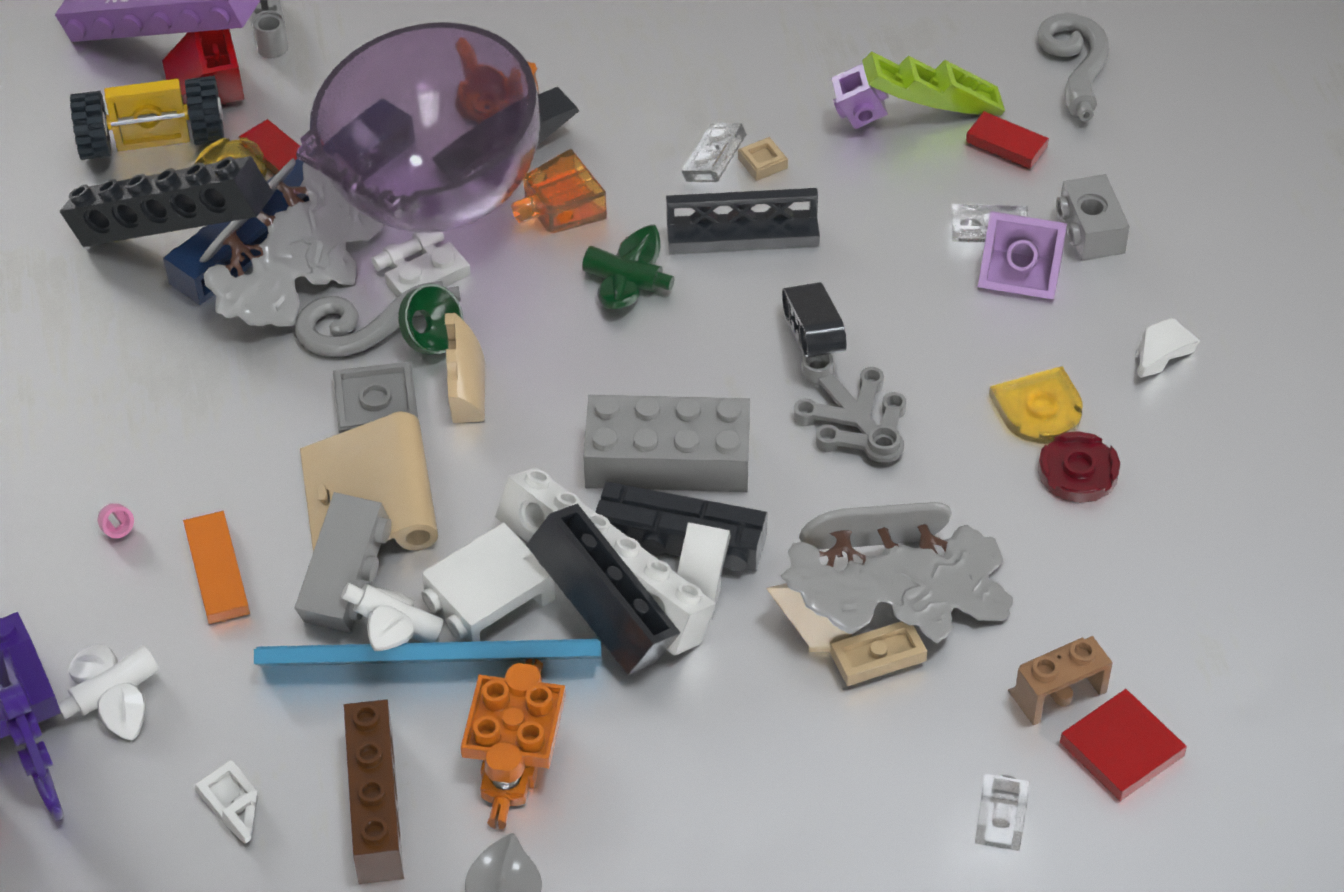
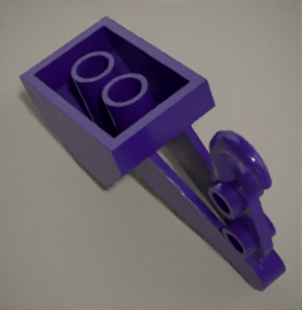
[0,612,64,821]

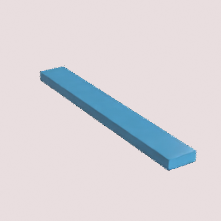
[254,639,602,666]

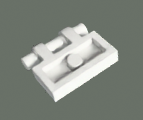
[371,226,471,297]

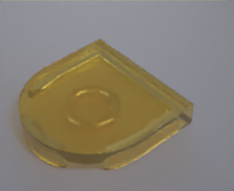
[989,366,1083,444]

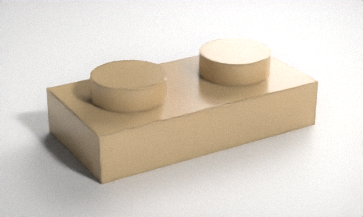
[830,621,927,686]

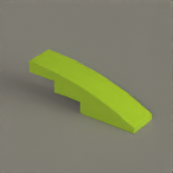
[862,51,1005,116]

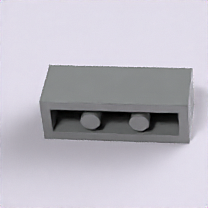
[294,492,391,633]

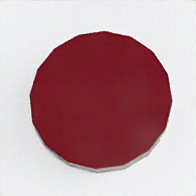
[1038,431,1121,503]

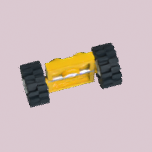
[70,76,225,160]

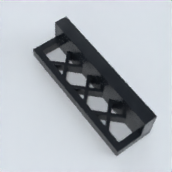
[666,188,820,254]

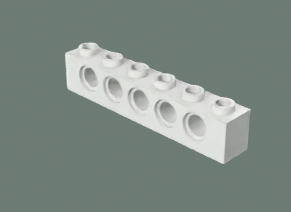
[495,467,716,656]

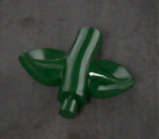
[582,224,675,310]

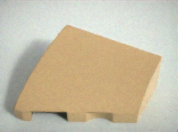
[445,313,485,423]

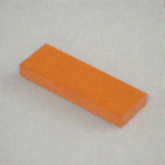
[183,510,250,624]

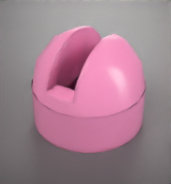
[97,503,134,538]

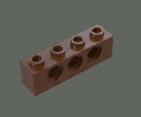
[343,699,404,884]

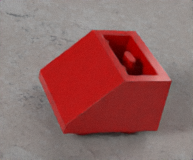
[162,29,245,107]

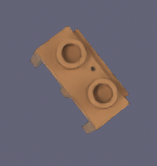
[1008,636,1113,726]

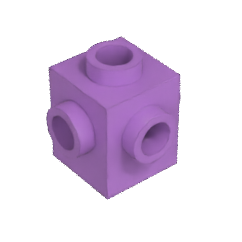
[831,63,889,129]

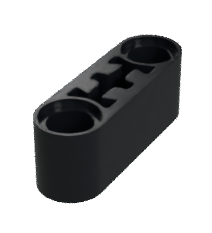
[782,282,847,358]

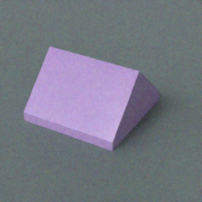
[978,211,1067,300]

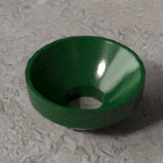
[398,283,464,355]

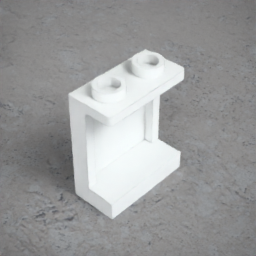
[421,522,556,642]

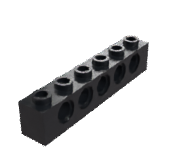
[59,156,274,247]

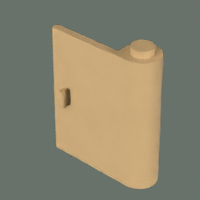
[300,411,439,552]

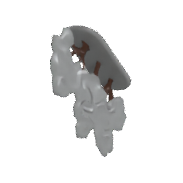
[199,155,385,327]
[781,502,1013,644]

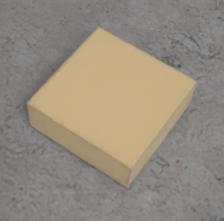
[738,137,788,181]

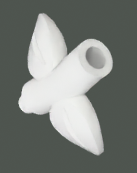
[341,582,443,651]
[58,644,159,742]

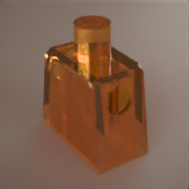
[511,149,607,233]

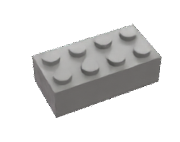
[583,395,750,492]

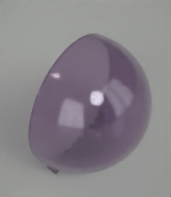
[296,22,541,233]

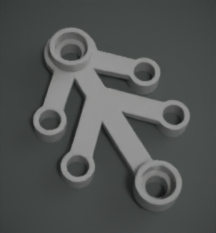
[794,354,906,463]

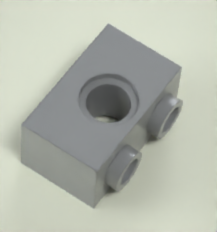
[1056,174,1130,260]

